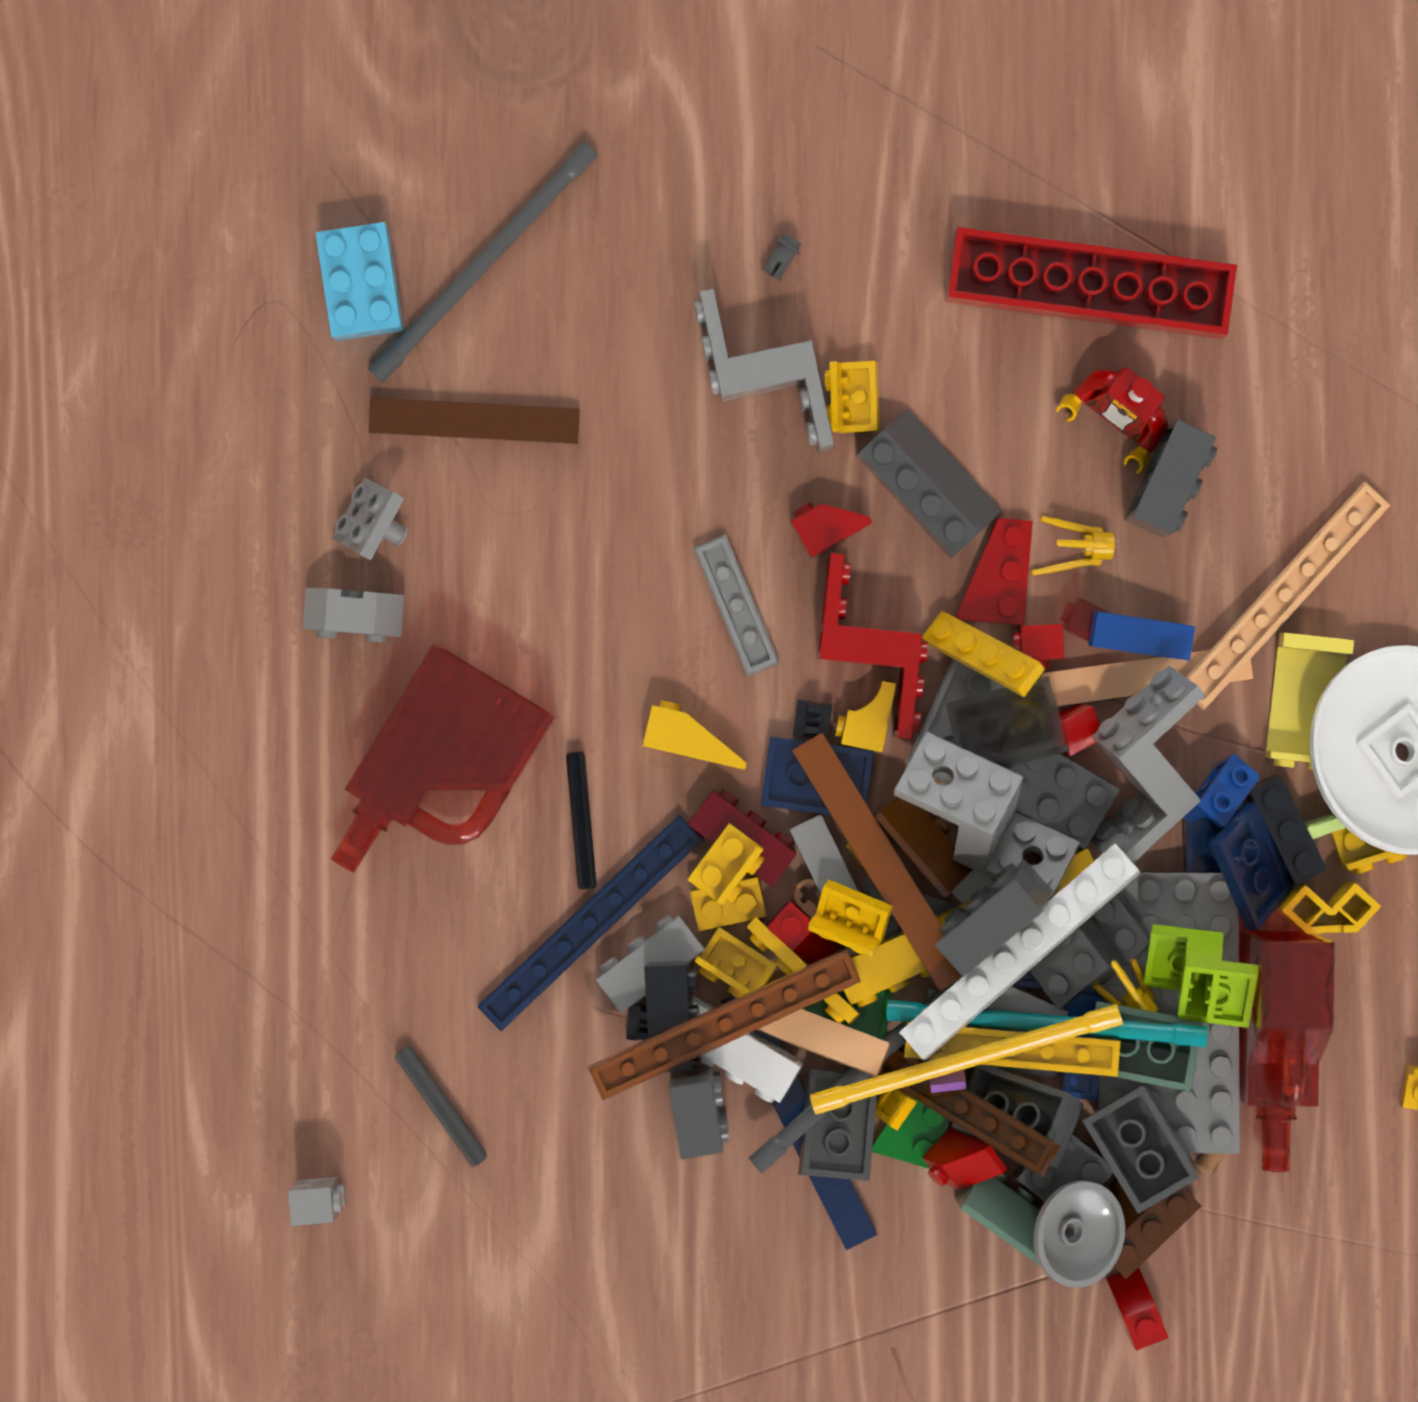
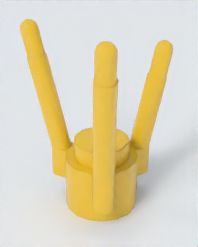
[1030,516,1115,576]
[1092,958,1158,1012]

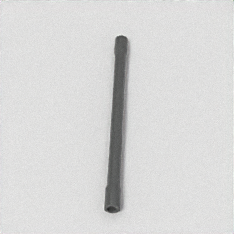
[368,141,598,383]
[749,981,957,1174]

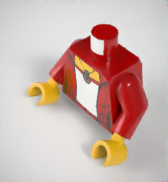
[1056,367,1168,474]

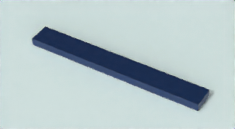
[477,815,703,1031]
[721,995,877,1250]

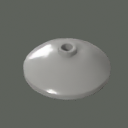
[1034,1181,1125,1288]

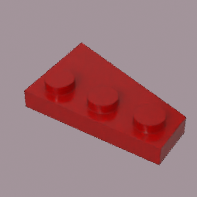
[955,518,1033,626]

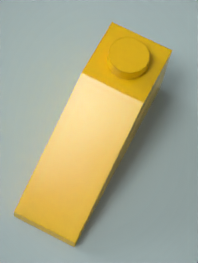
[643,700,746,770]

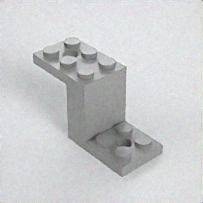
[694,289,834,453]
[1090,666,1206,863]
[894,732,1080,901]

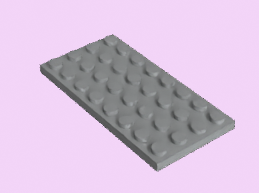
[1098,872,1240,1154]

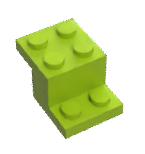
[1143,924,1258,1028]

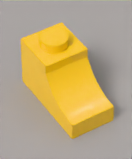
[835,681,896,752]

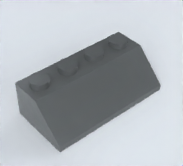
[857,409,1002,558]

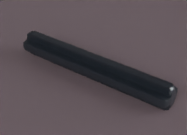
[566,751,596,889]

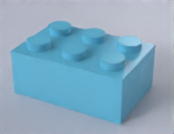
[315,222,405,341]

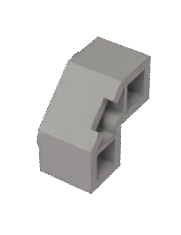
[303,587,404,643]

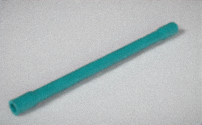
[887,999,1208,1047]

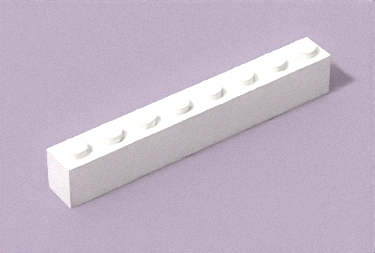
[899,844,1140,1060]

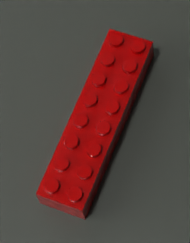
[945,227,1237,339]

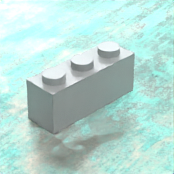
[596,914,705,1014]

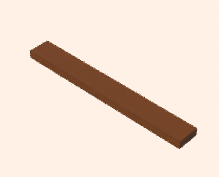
[792,733,963,992]
[587,949,861,1100]

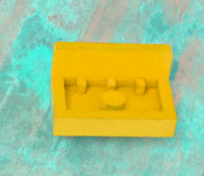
[825,361,880,434]
[808,879,893,956]
[694,927,778,998]

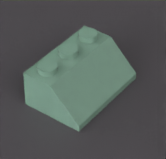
[1090,1001,1202,1092]
[955,1173,1067,1266]

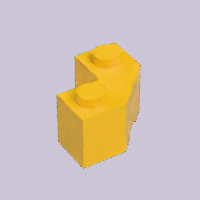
[1276,880,1381,935]

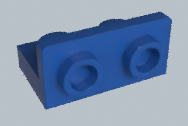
[1183,754,1260,828]

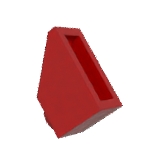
[790,502,873,559]
[766,899,841,965]
[922,1128,1007,1190]
[1106,1267,1169,1351]

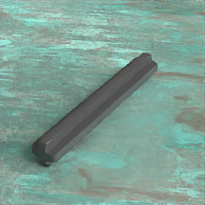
[395,1046,487,1167]

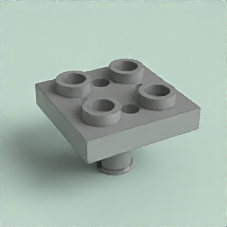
[332,477,408,560]

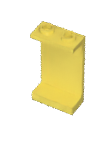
[1264,633,1354,770]

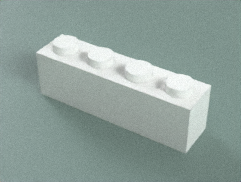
[693,995,805,1103]

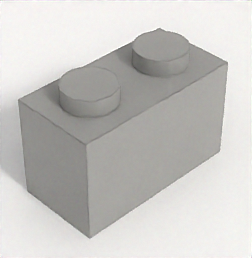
[288,1176,347,1226]

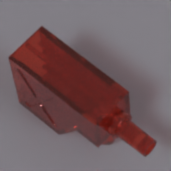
[331,644,557,873]
[1239,930,1335,1172]

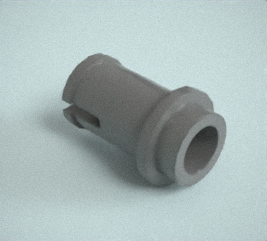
[761,233,802,280]

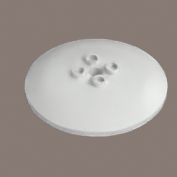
[1310,645,1418,855]

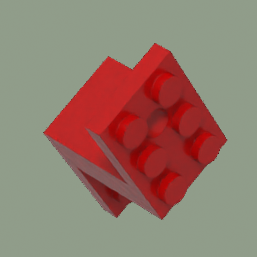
[818,553,928,740]

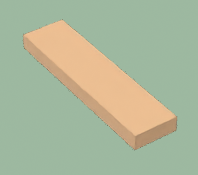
[756,1009,891,1077]

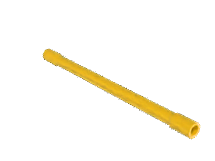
[810,1004,1123,1115]

